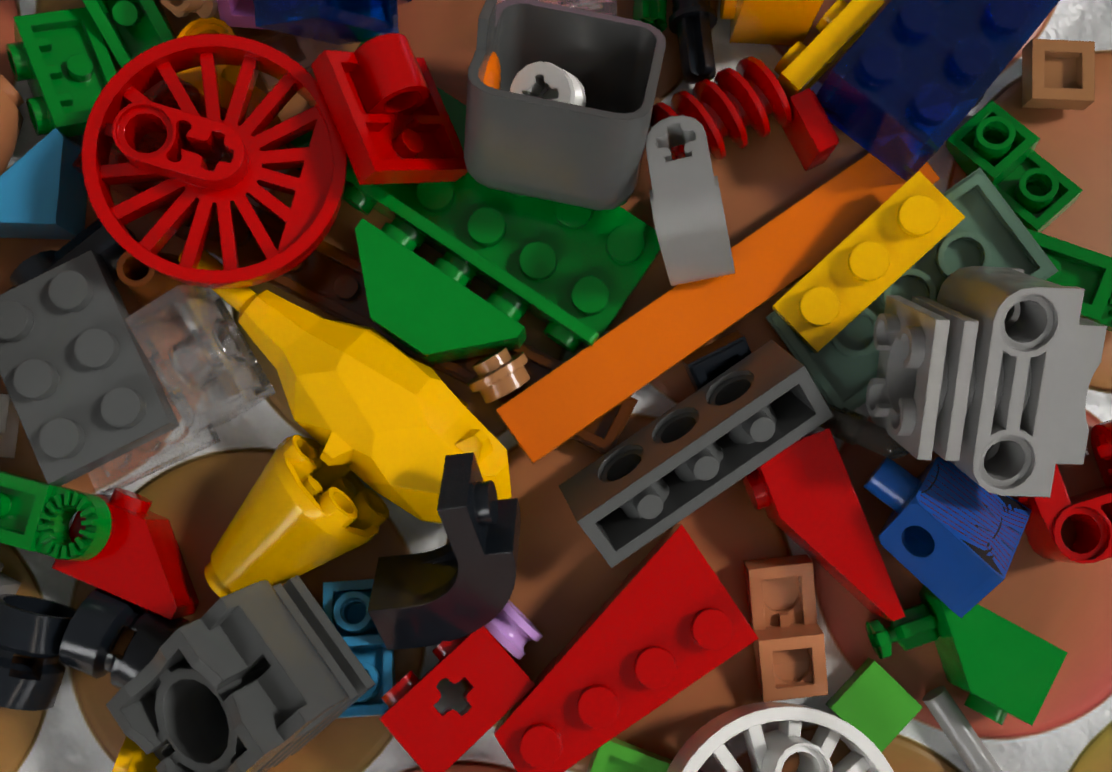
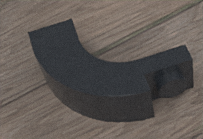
[368,452,521,650]

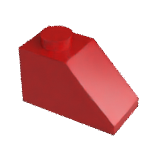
[52,488,199,620]

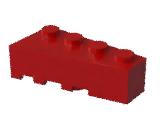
[494,524,759,772]

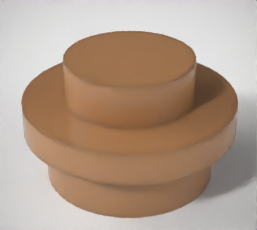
[467,347,531,403]

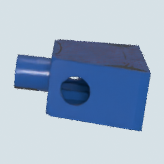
[863,456,1032,618]

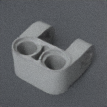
[646,115,735,286]

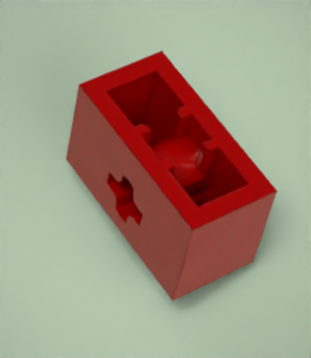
[379,626,535,772]

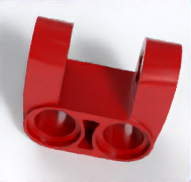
[1010,420,1112,564]

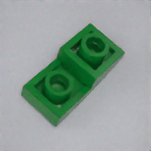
[945,100,1083,233]

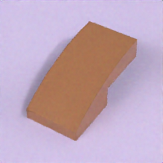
[743,554,828,702]

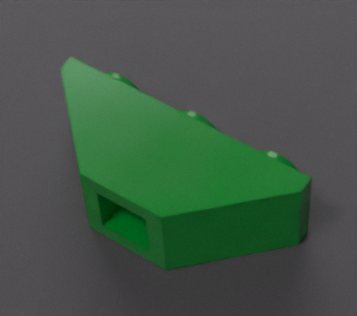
[355,218,527,365]

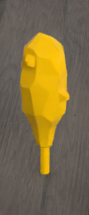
[178,249,512,524]

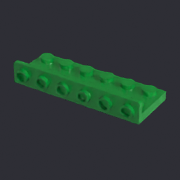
[285,39,661,353]

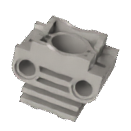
[866,266,1107,497]

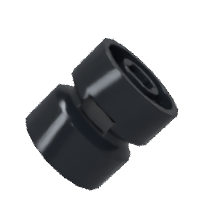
[59,588,190,689]
[0,594,77,711]

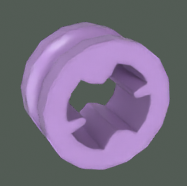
[484,600,543,660]

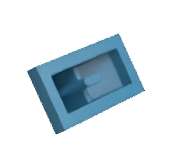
[0,128,88,240]

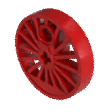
[81,34,347,289]

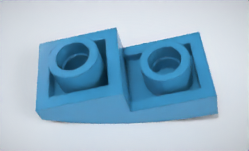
[323,579,396,719]

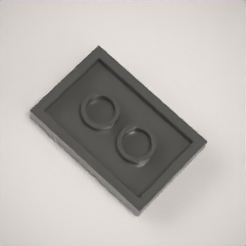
[0,250,180,486]

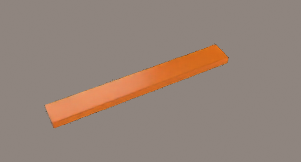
[496,130,940,464]

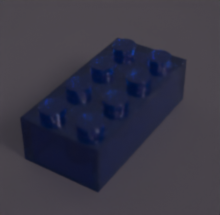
[816,0,1060,182]

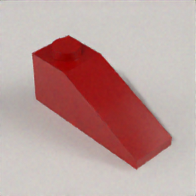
[743,428,906,621]

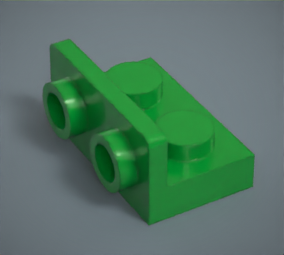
[5,7,117,138]

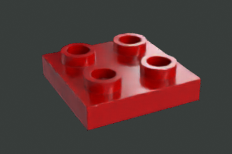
[311,33,467,185]

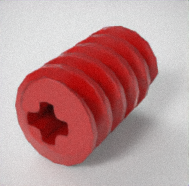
[650,56,793,160]

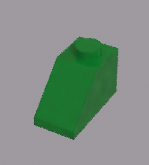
[919,584,1068,726]

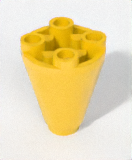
[204,435,390,598]

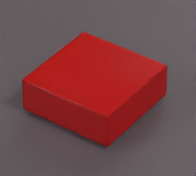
[782,87,840,172]

